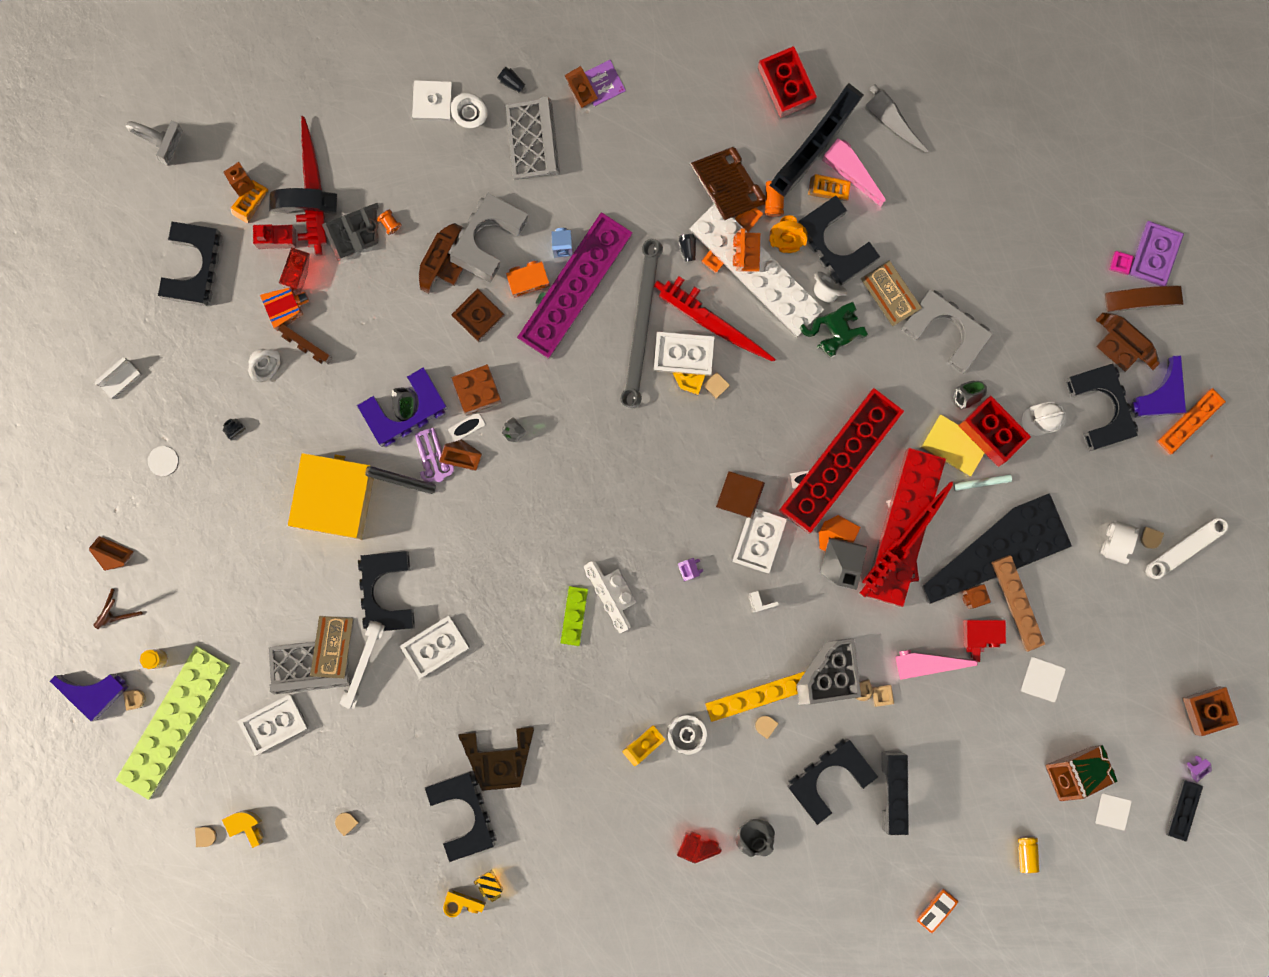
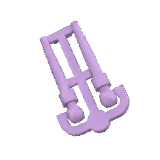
[415,428,454,482]

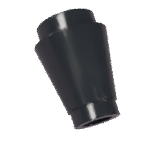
[497,67,526,93]
[678,233,696,262]

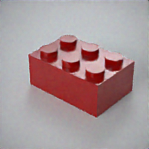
[758,46,817,118]
[958,395,1031,467]

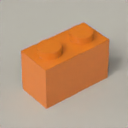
[506,261,550,298]

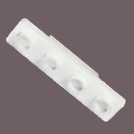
[584,560,637,633]

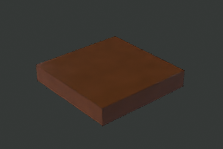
[451,288,505,342]
[716,471,765,519]

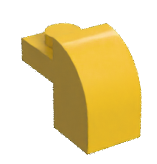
[222,811,264,848]

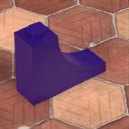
[1131,356,1186,418]
[50,674,129,721]

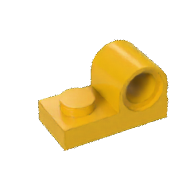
[622,725,665,766]
[443,889,486,918]

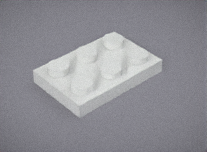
[654,332,714,376]
[732,509,787,574]
[400,615,469,679]
[238,694,308,756]

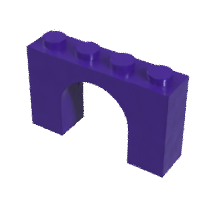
[357,367,448,447]

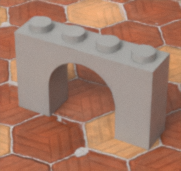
[449,193,528,283]
[901,290,992,373]

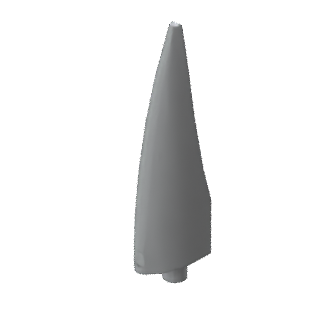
[866,84,928,152]

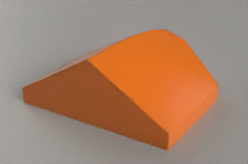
[819,515,861,552]

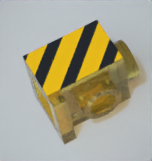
[474,869,504,902]

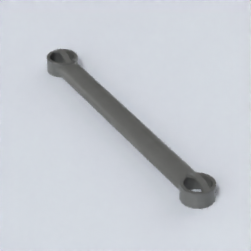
[621,239,663,408]

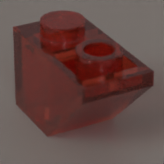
[279,247,310,293]
[676,831,722,864]

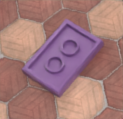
[1128,221,1184,286]

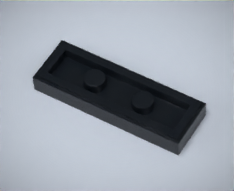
[1166,780,1203,842]

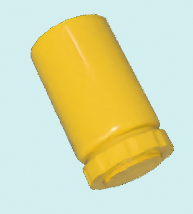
[140,649,168,669]
[1018,837,1040,873]

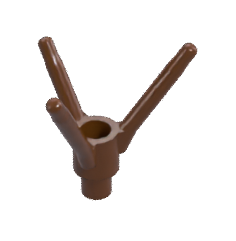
[93,588,143,629]

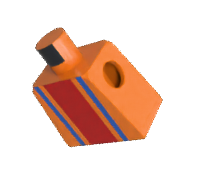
[260,288,310,331]

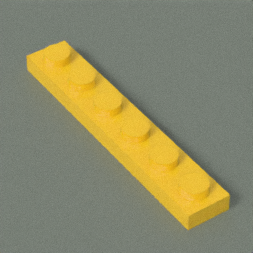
[705,671,806,722]

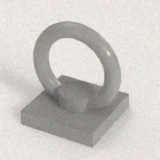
[126,120,183,166]

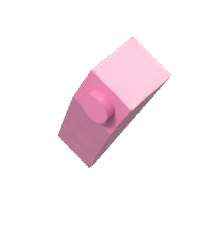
[822,138,886,206]
[896,649,978,680]

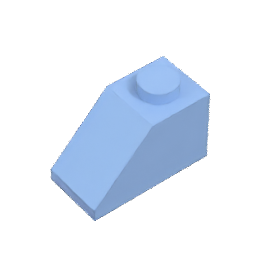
[552,228,573,258]

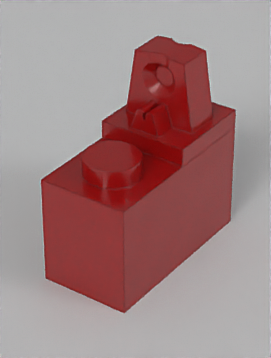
[253,224,296,249]
[963,620,1006,662]

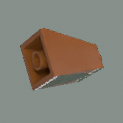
[1045,745,1118,801]

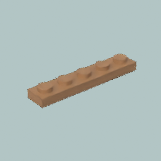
[992,555,1045,652]

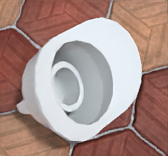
[1021,402,1067,436]

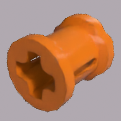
[377,209,402,235]

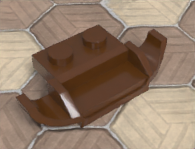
[419,223,464,294]
[1096,313,1160,372]

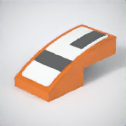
[917,888,958,933]

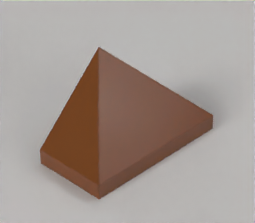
[439,439,482,471]
[89,536,134,571]

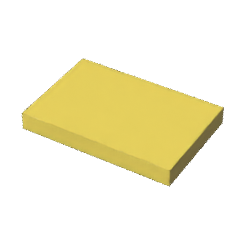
[921,414,984,477]

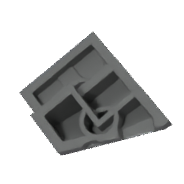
[322,203,378,260]

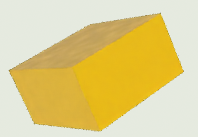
[288,453,374,540]

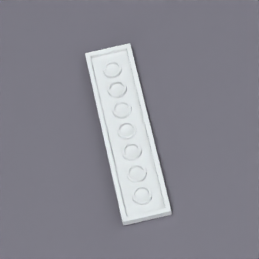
[689,204,824,337]

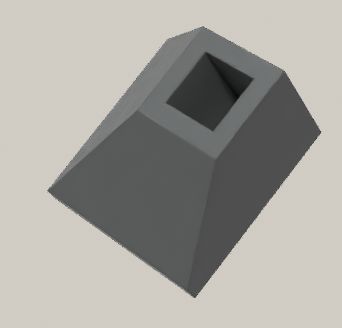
[820,537,867,590]

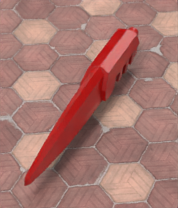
[296,116,327,256]
[654,276,776,361]
[859,481,953,597]

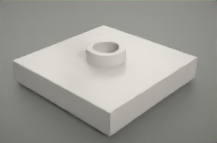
[412,80,452,121]

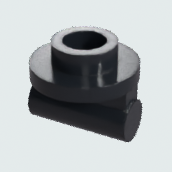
[223,418,246,441]

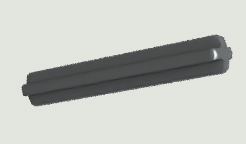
[365,466,436,494]

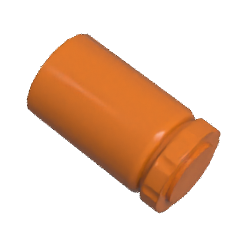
[765,181,784,217]

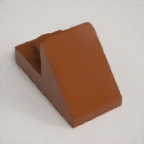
[564,66,598,108]

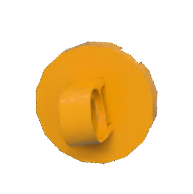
[769,215,808,253]

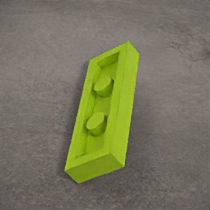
[560,586,588,646]

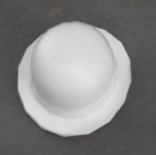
[451,93,488,128]
[814,272,847,302]
[248,349,281,383]

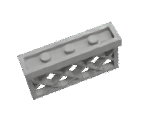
[505,96,560,180]
[269,642,351,695]

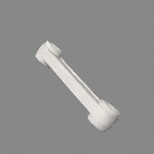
[1146,518,1228,579]
[340,620,385,709]

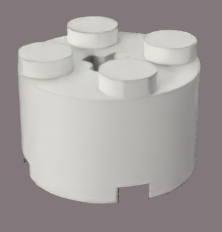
[1100,521,1139,564]
[667,714,707,755]

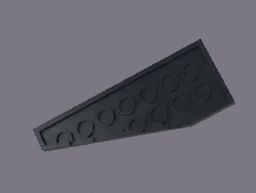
[922,493,1072,604]

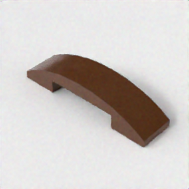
[1105,286,1183,312]

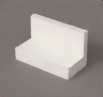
[94,357,142,399]
[748,591,778,612]

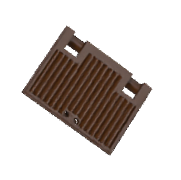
[690,147,765,221]

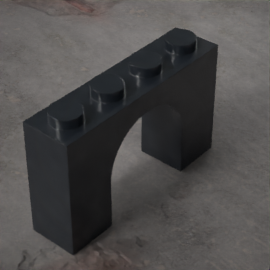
[798,195,880,285]
[158,221,222,306]
[1065,363,1138,452]
[358,551,415,631]
[787,738,878,825]
[882,752,909,835]
[425,771,497,862]

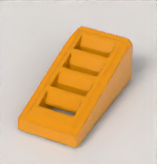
[808,174,851,201]
[231,180,269,223]

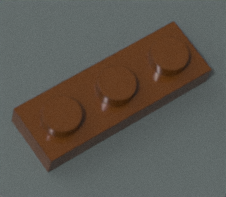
[278,324,333,364]

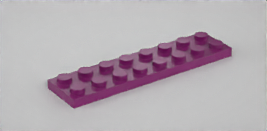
[517,212,633,359]

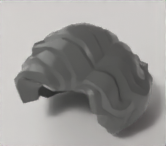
[736,819,775,857]

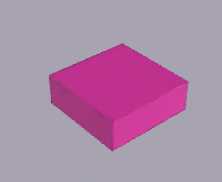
[1109,251,1134,275]

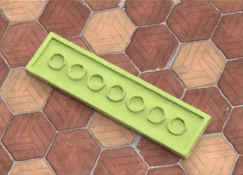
[116,646,230,800]

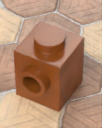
[223,162,255,197]
[962,584,991,609]

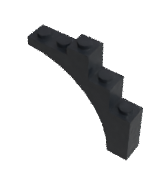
[769,83,864,197]

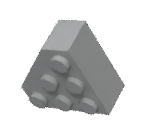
[797,639,861,705]

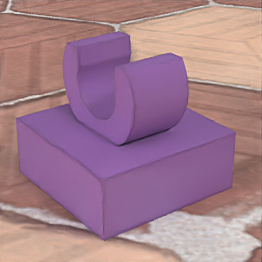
[678,558,703,582]
[1187,756,1212,782]

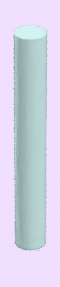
[954,474,1012,491]

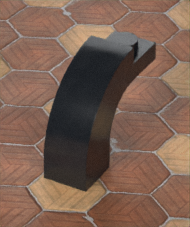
[269,188,337,214]

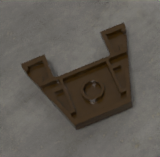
[458,727,534,791]

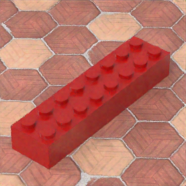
[778,388,904,534]
[866,448,946,607]

